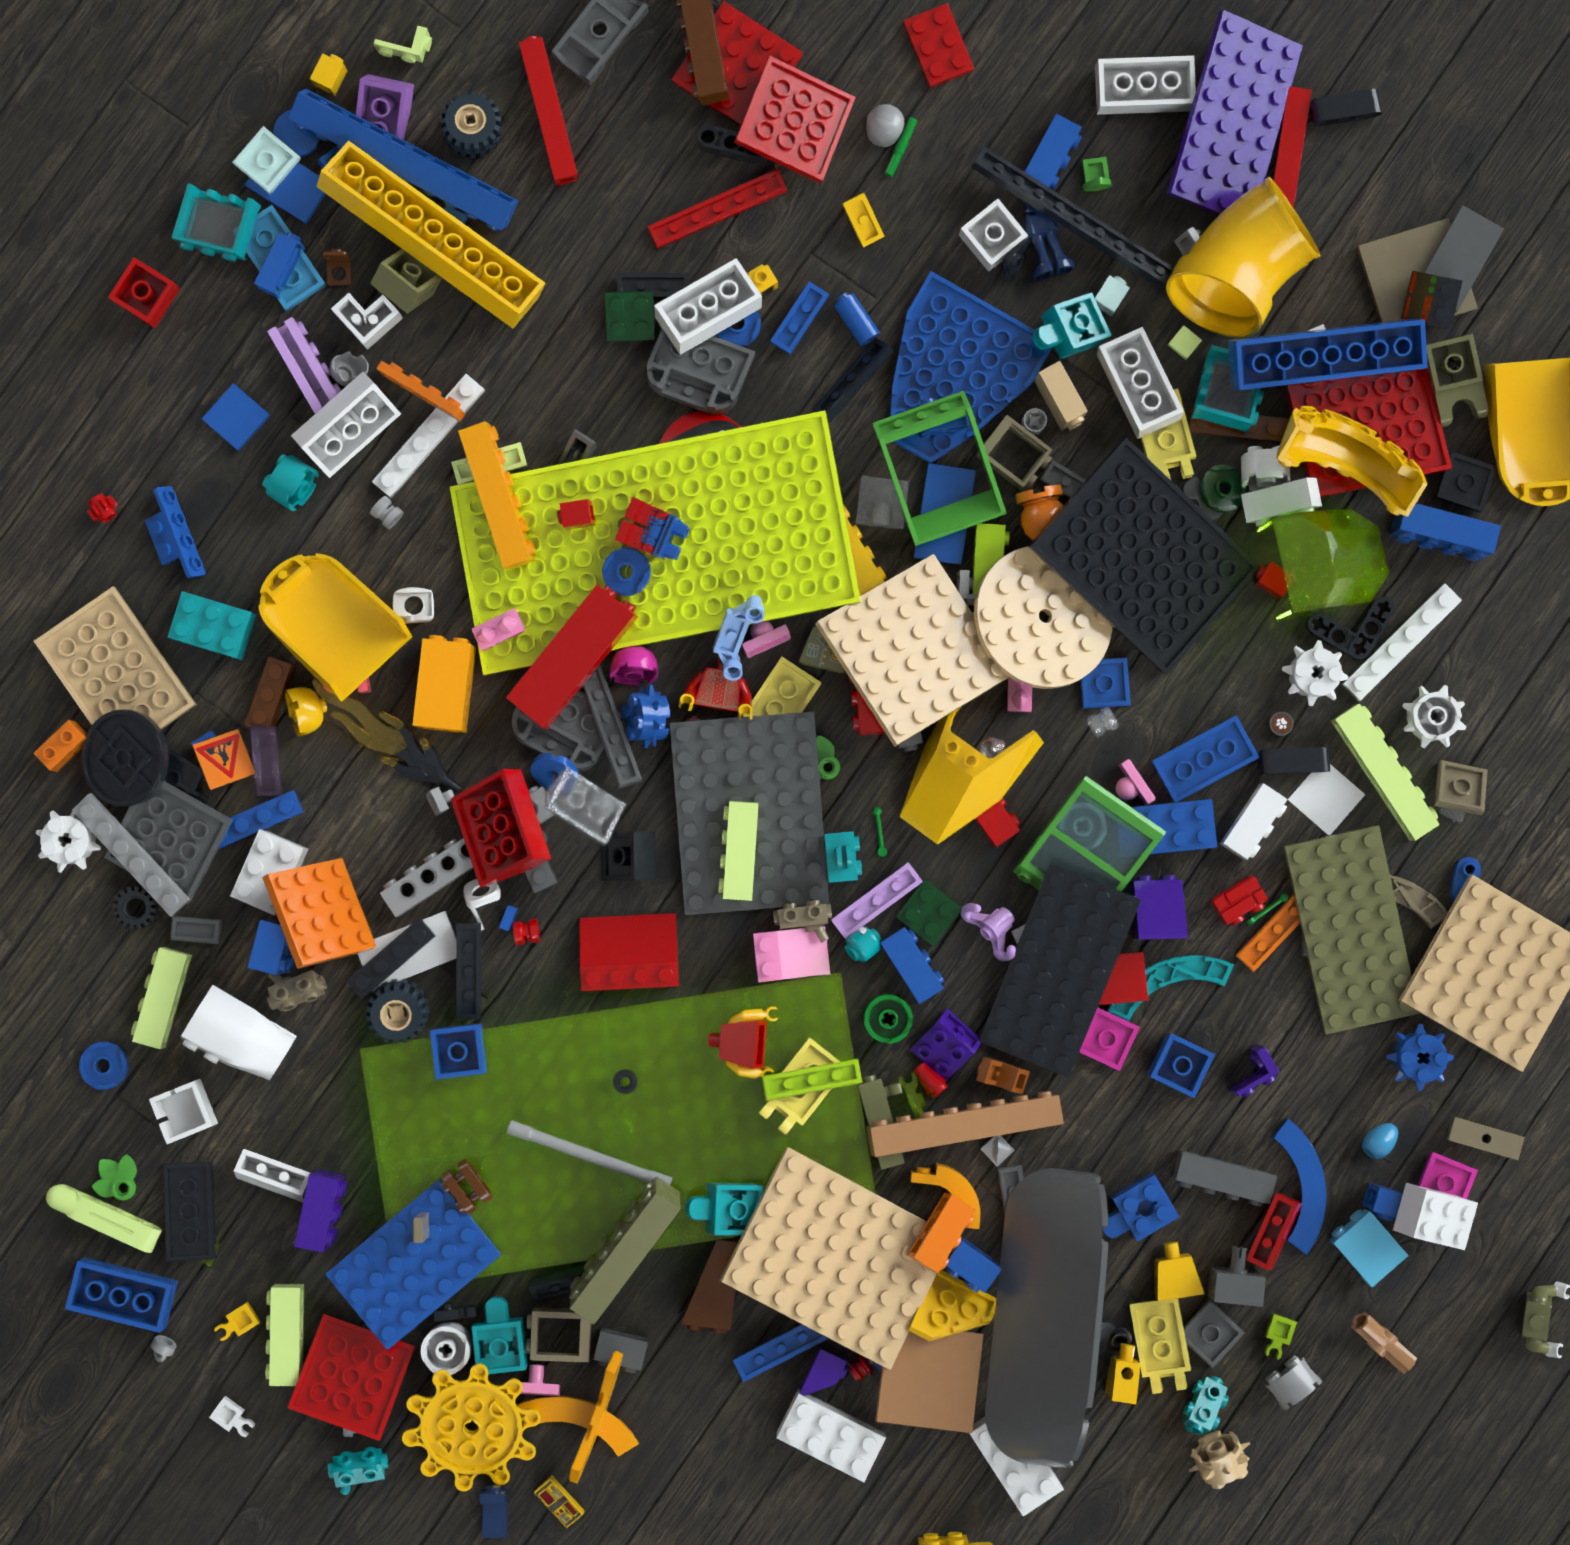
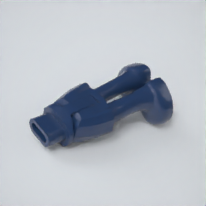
[1023,201,1075,281]

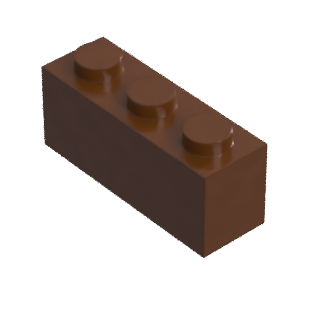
[245,656,296,734]

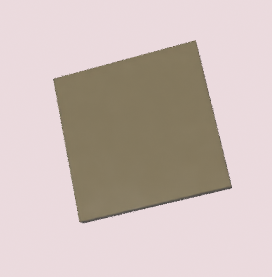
[1356,218,1478,325]

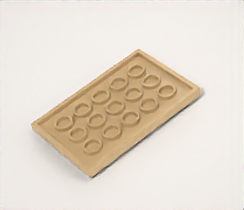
[34,586,197,729]

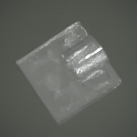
[856,476,909,530]

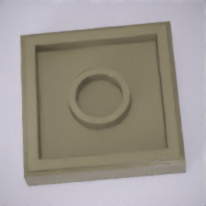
[1434,760,1488,816]

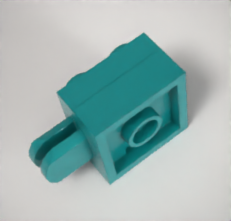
[1032,292,1112,359]
[824,831,862,883]
[684,1182,763,1235]
[472,1296,528,1374]

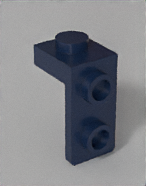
[480,1485,507,1538]

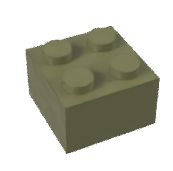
[370,249,442,314]

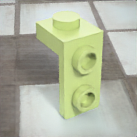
[374,26,432,63]

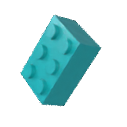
[168,591,257,660]

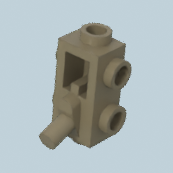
[773,900,832,943]
[267,970,327,1011]

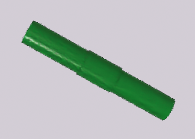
[884,117,918,177]

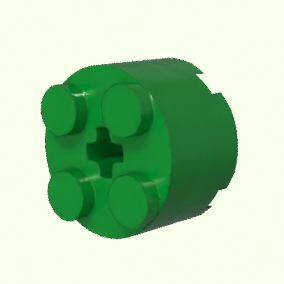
[863,994,913,1044]

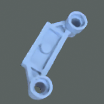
[713,595,764,681]

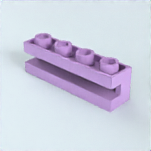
[267,317,341,414]

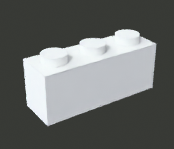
[1241,478,1322,526]
[1220,783,1288,860]
[234,1149,310,1202]

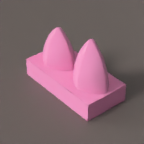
[472,608,526,651]
[1007,677,1032,712]

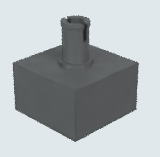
[1206,1246,1266,1307]

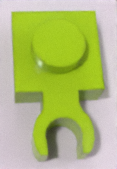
[1264,1313,1297,1360]

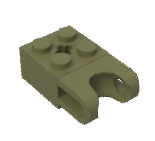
[1426,334,1489,428]

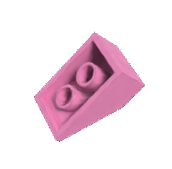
[753,926,830,982]

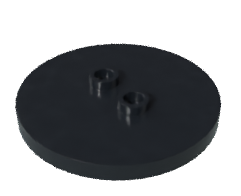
[81,709,169,807]

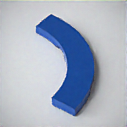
[1273,1118,1326,1255]

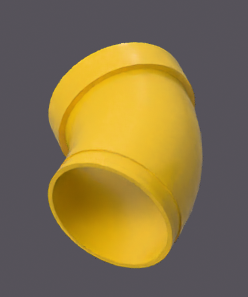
[1166,177,1321,338]

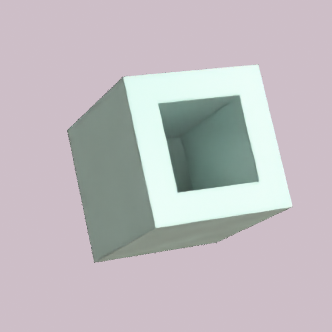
[1095,275,1129,317]

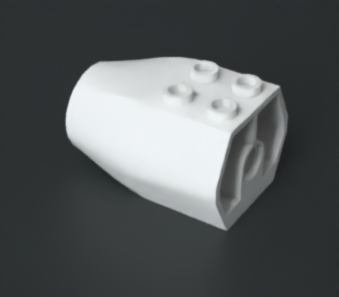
[181,985,296,1080]

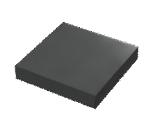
[1183,1298,1245,1368]

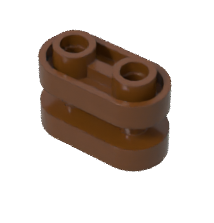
[440,1158,494,1215]

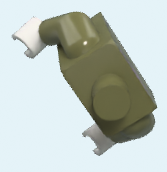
[1521,1281,1570,1358]

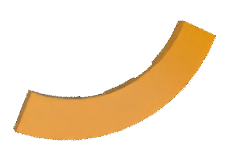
[569,1351,623,1484]
[516,1396,639,1457]

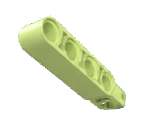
[46,1184,162,1253]

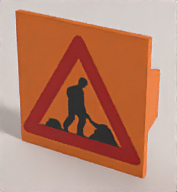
[192,729,256,790]

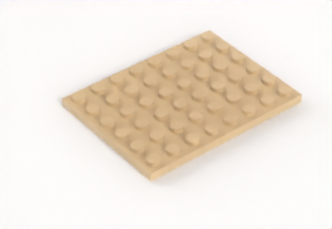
[720,1147,937,1370]

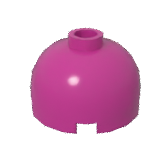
[610,645,658,686]

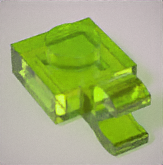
[899,1072,926,1118]

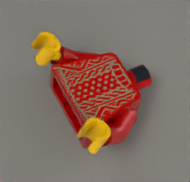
[678,655,753,720]

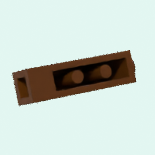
[682,1237,740,1333]

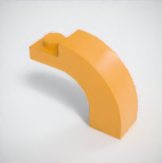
[910,1163,980,1229]

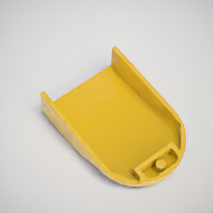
[1484,358,1570,506]
[258,553,412,702]

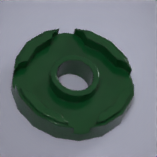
[1199,464,1247,513]

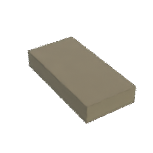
[413,1212,429,1243]

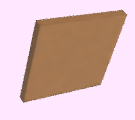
[875,1331,983,1433]

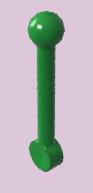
[873,807,887,857]
[1246,893,1289,926]

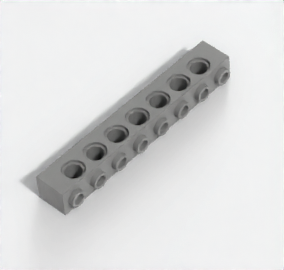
[380,786,560,917]

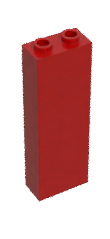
[506,584,638,730]

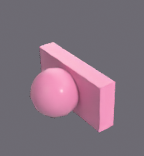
[742,621,791,658]
[1116,760,1155,805]

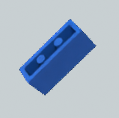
[1025,114,1082,190]
[880,927,945,1004]

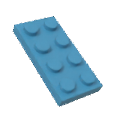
[232,205,326,312]

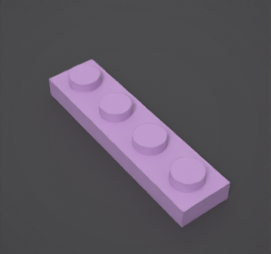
[831,862,923,939]

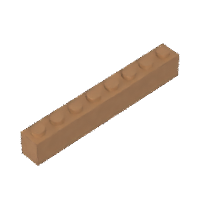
[866,1091,1064,1157]

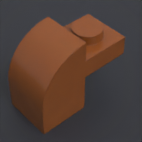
[976,1057,1030,1094]

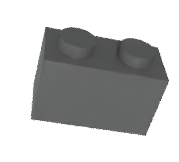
[594,1327,649,1373]

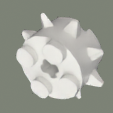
[1282,640,1348,706]
[1402,685,1466,748]
[36,811,101,873]

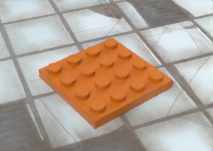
[262,858,376,969]

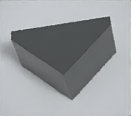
[557,429,597,465]

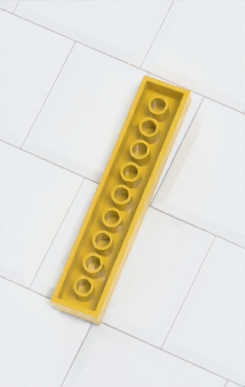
[316,141,545,328]

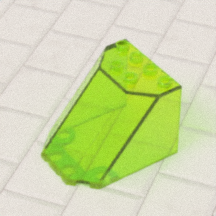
[1257,509,1389,622]

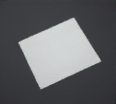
[1288,764,1365,836]

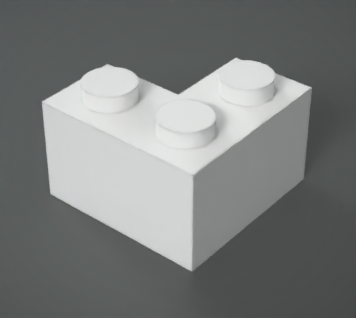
[331,293,403,350]

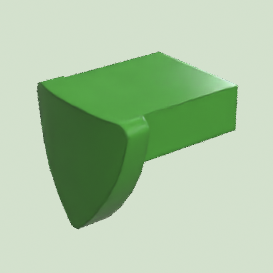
[1082,157,1112,191]

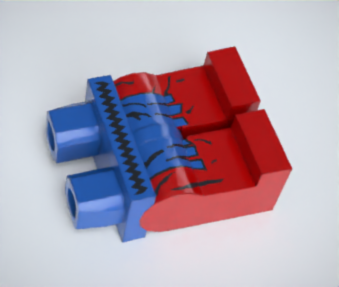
[615,497,690,560]

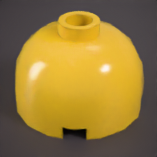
[285,687,327,737]

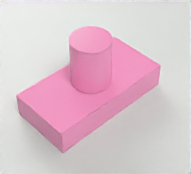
[520,1365,561,1396]

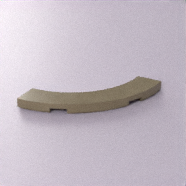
[1390,875,1448,929]

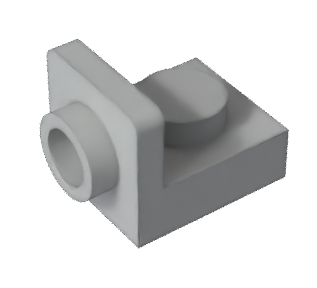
[956,570,977,606]

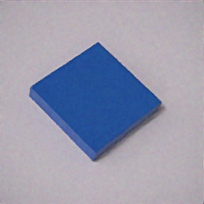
[202,383,271,451]
[1080,658,1131,709]

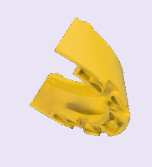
[1276,406,1427,517]

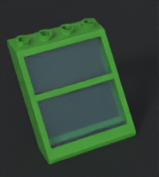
[1013,776,1166,892]

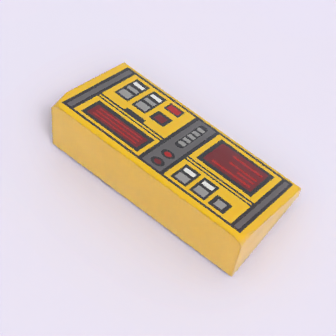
[534,1475,585,1528]

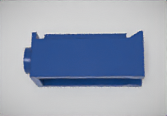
[254,232,305,299]

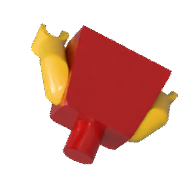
[708,1007,778,1079]

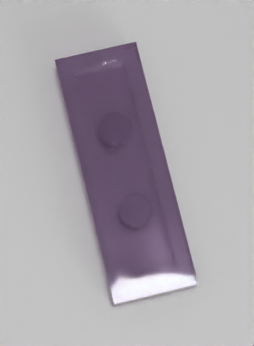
[250,726,283,796]

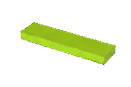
[761,1059,862,1101]

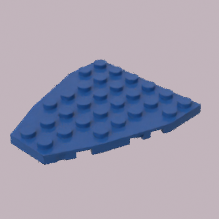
[890,271,1052,463]

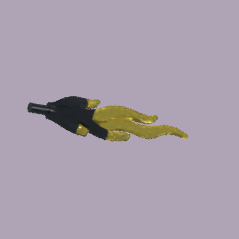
[313,679,462,793]

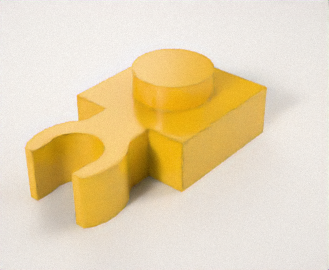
[214,1302,260,1341]

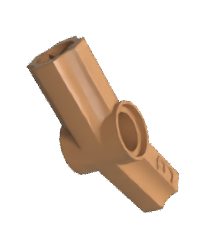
[1351,1312,1417,1374]

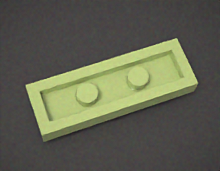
[451,442,528,485]

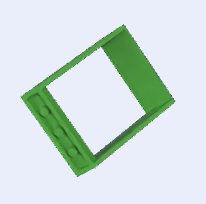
[872,390,1006,546]

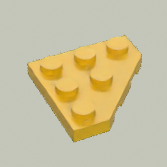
[908,1270,996,1341]

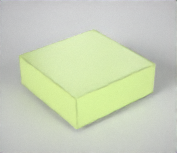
[1168,325,1202,360]

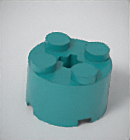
[263,454,319,511]

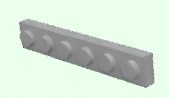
[72,793,190,917]

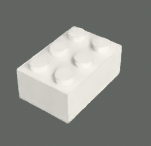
[230,829,308,915]
[1393,1183,1478,1250]

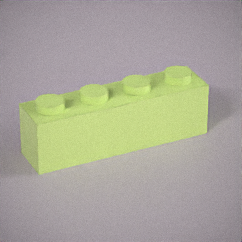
[718,801,759,901]
[131,947,192,1049]
[265,1284,304,1386]

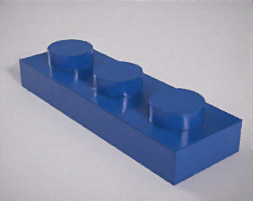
[770,281,829,355]

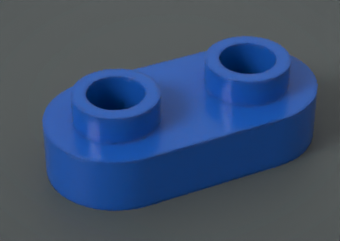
[1450,857,1481,901]

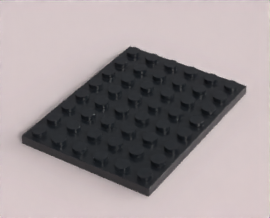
[1028,437,1260,675]

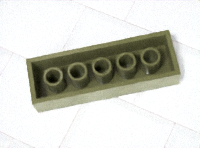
[569,1176,680,1324]

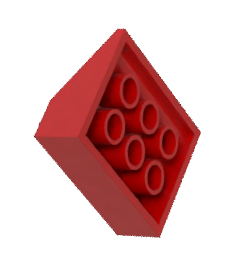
[451,769,551,888]
[580,913,679,991]

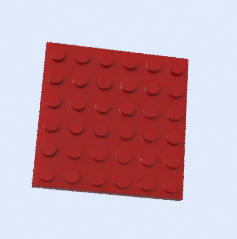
[1284,368,1452,497]

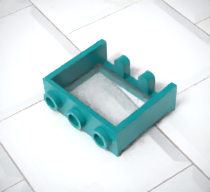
[172,183,261,262]
[1191,345,1264,434]

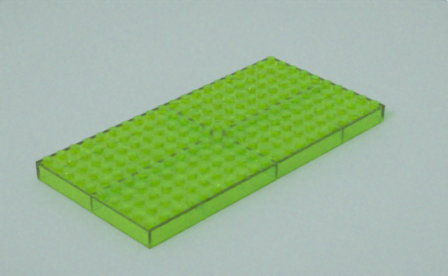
[360,972,875,1279]

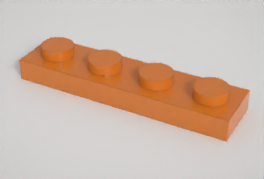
[376,361,465,422]

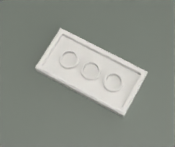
[358,911,456,992]

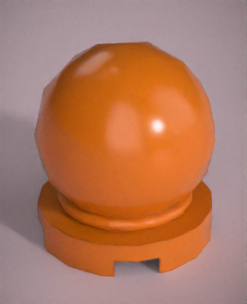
[1016,485,1064,540]

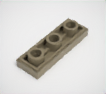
[1447,1116,1525,1160]

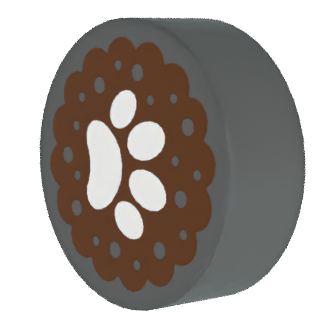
[1268,712,1294,736]

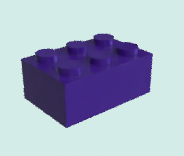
[294,1169,348,1252]

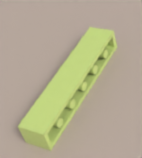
[1331,704,1440,841]

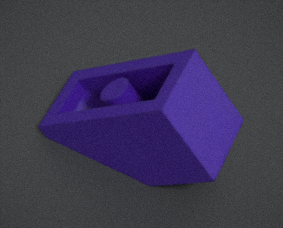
[800,1345,849,1396]

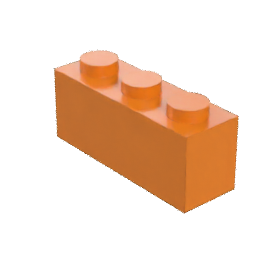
[907,1192,976,1273]

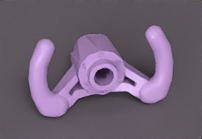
[961,903,1016,962]

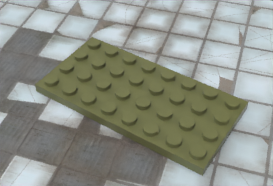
[1283,825,1419,1035]

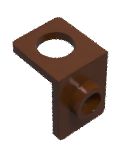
[322,249,351,286]

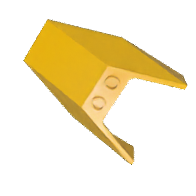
[900,706,1044,845]

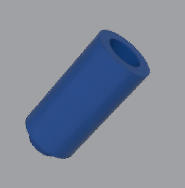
[834,292,880,347]

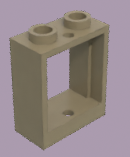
[976,415,1053,491]
[526,1307,592,1362]

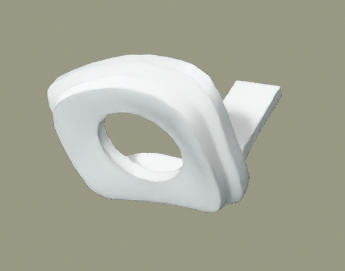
[393,587,434,624]
[463,879,501,931]

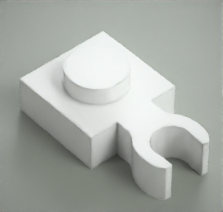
[209,1396,255,1437]

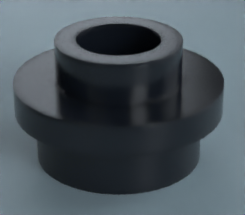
[613,1069,638,1094]

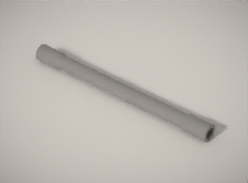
[506,1120,673,1185]

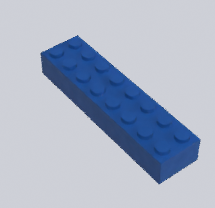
[1228,319,1428,390]

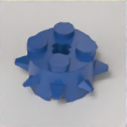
[621,684,670,748]
[1387,1024,1453,1091]

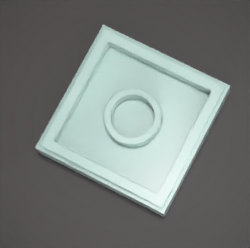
[232,126,301,195]

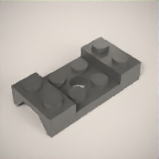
[551,0,649,86]

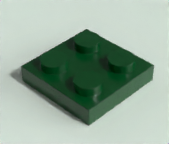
[605,291,655,341]
[895,879,962,946]

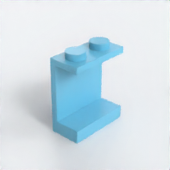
[1329,1209,1408,1287]

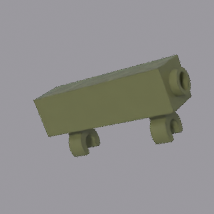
[857,1074,909,1170]

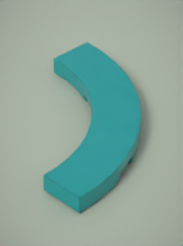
[1106,955,1234,1022]

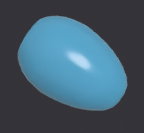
[1362,1123,1398,1160]

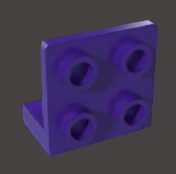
[910,1008,981,1081]
[1228,1044,1280,1098]

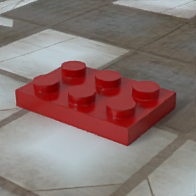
[903,3,974,88]

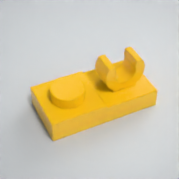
[842,193,885,247]

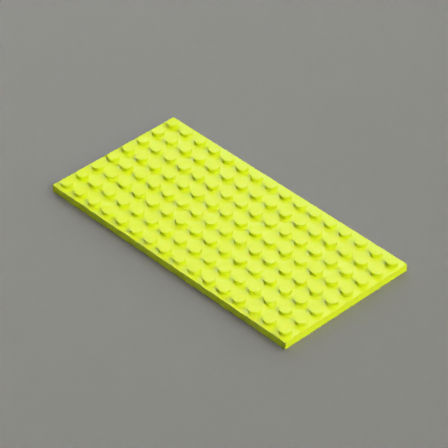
[450,411,861,676]

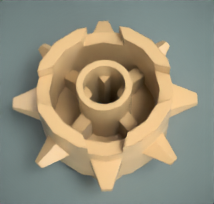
[1189,1431,1250,1489]

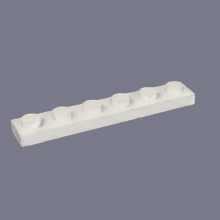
[372,374,485,498]
[1342,583,1462,701]

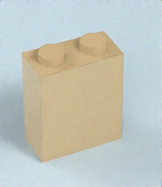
[1034,361,1088,431]

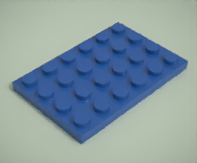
[325,1179,502,1350]

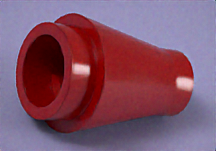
[914,1062,948,1099]

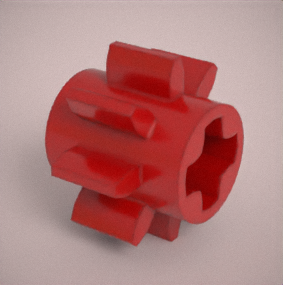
[86,494,118,524]

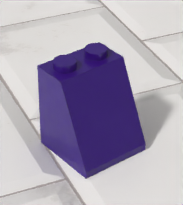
[1131,875,1188,940]

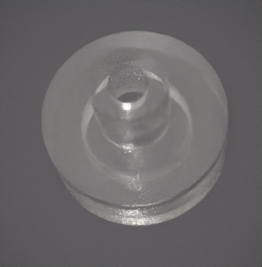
[980,737,1005,758]

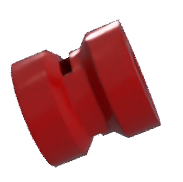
[513,918,541,946]

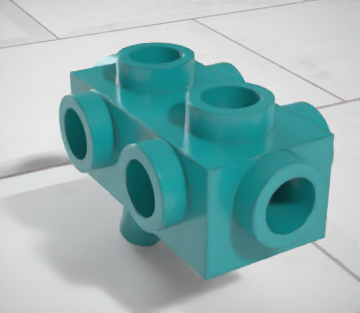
[1183,1376,1229,1435]
[328,1447,389,1495]

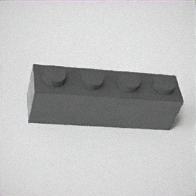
[1172,1149,1277,1207]

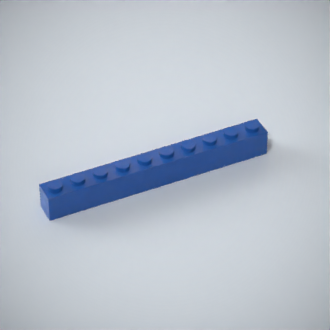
[288,89,519,231]

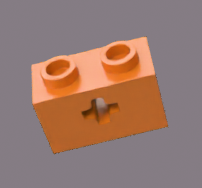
[33,720,87,772]

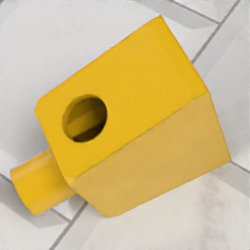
[1154,1242,1204,1302]
[1105,1343,1140,1404]

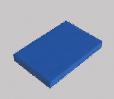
[245,163,326,224]

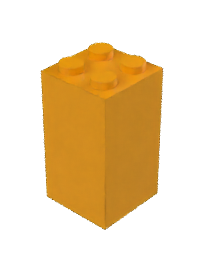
[413,635,476,733]

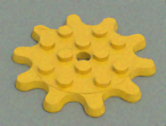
[402,1363,541,1491]

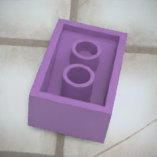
[356,74,414,140]

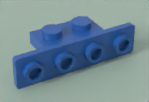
[145,486,206,578]

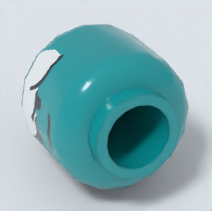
[845,926,881,962]

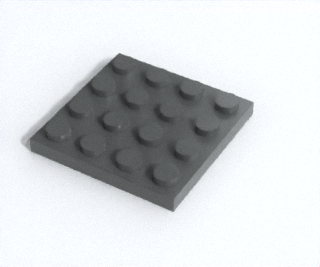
[104,781,233,905]

